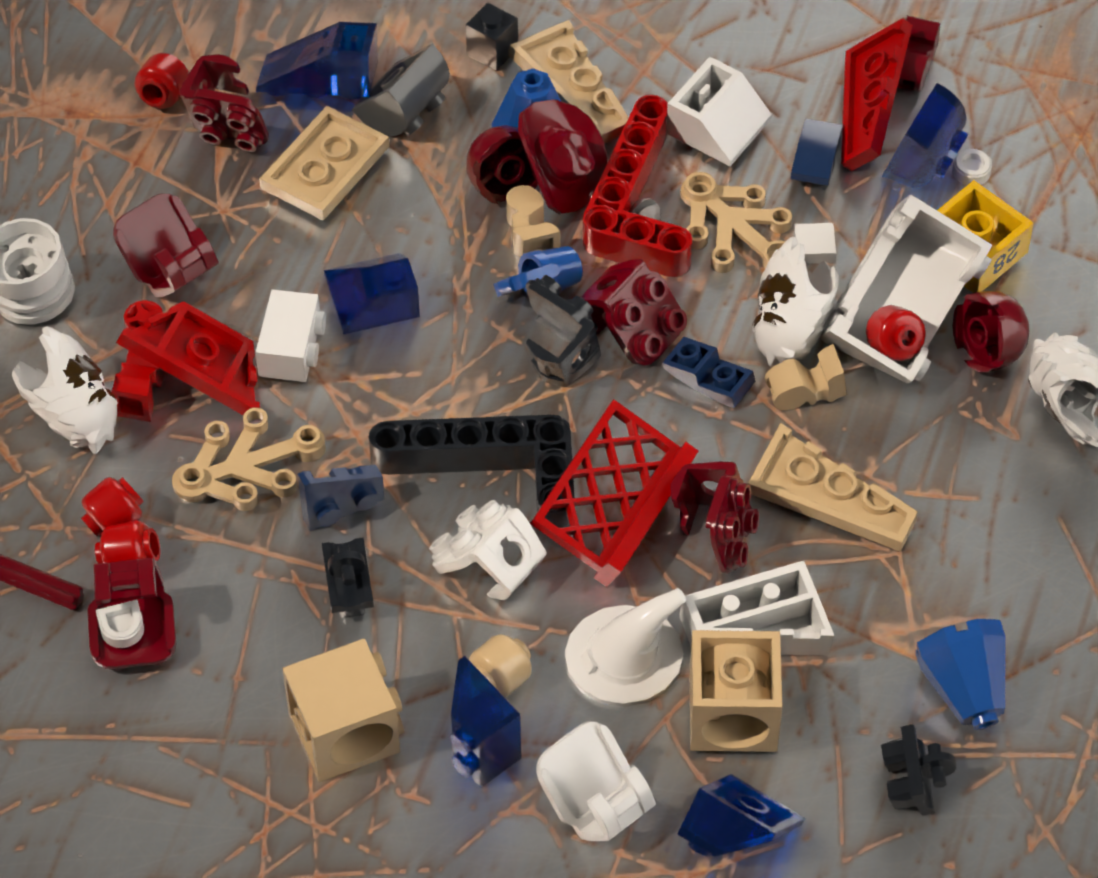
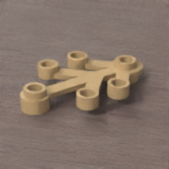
[680,172,792,273]
[172,408,326,511]

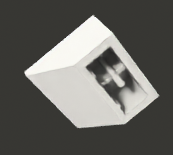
[666,57,772,166]

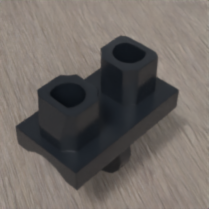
[322,537,374,618]
[881,724,957,816]

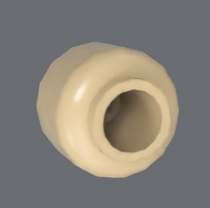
[467,634,531,699]

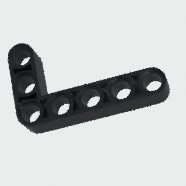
[368,414,575,528]

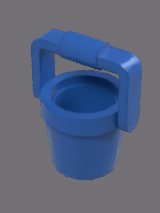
[493,246,583,297]

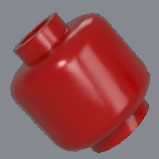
[134,53,189,109]
[865,305,926,361]
[81,477,144,537]
[95,521,161,564]

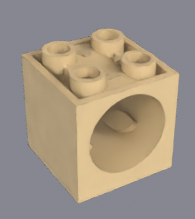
[689,630,782,752]
[282,638,404,782]

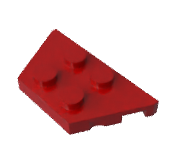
[116,301,260,421]

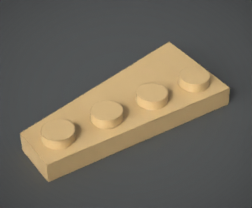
[509,20,629,144]
[748,423,918,552]

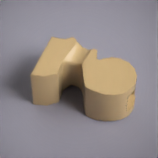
[506,185,561,257]
[765,344,847,411]

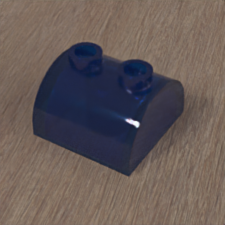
[882,83,969,188]

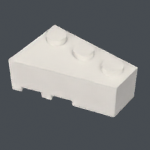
[679,560,835,655]

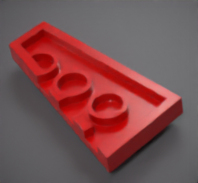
[841,18,913,171]

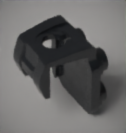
[526,275,601,387]

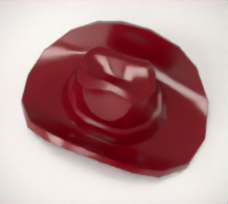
[518,100,607,214]

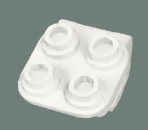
[429,500,547,600]
[536,721,656,841]

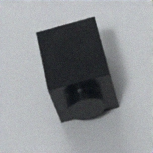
[466,2,518,71]

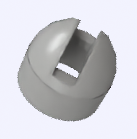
[630,198,661,221]

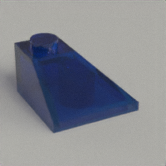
[324,253,420,335]
[677,774,805,857]

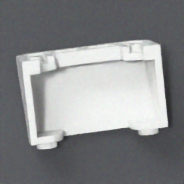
[819,194,992,384]

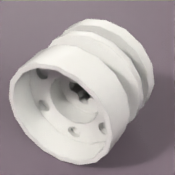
[0,218,75,325]

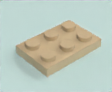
[259,106,390,220]

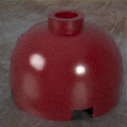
[467,125,538,204]
[952,291,1030,372]

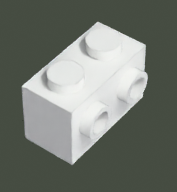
[255,289,326,382]

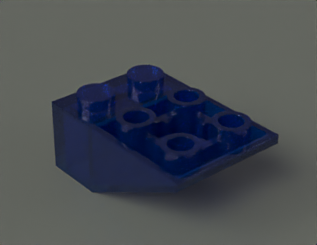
[256,22,378,100]

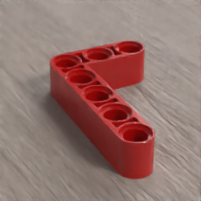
[583,94,692,277]

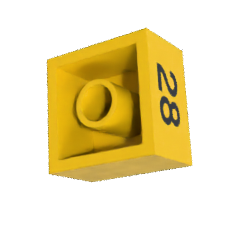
[937,180,1034,293]

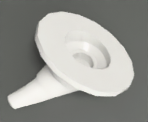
[565,588,686,707]

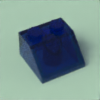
[450,656,521,788]

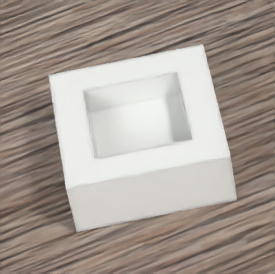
[793,223,837,264]

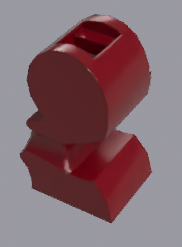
[898,15,941,92]

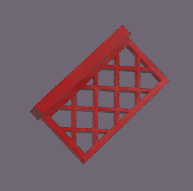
[530,399,699,587]

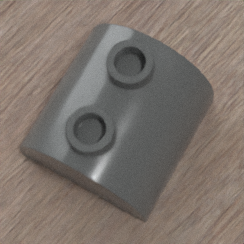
[352,43,450,136]

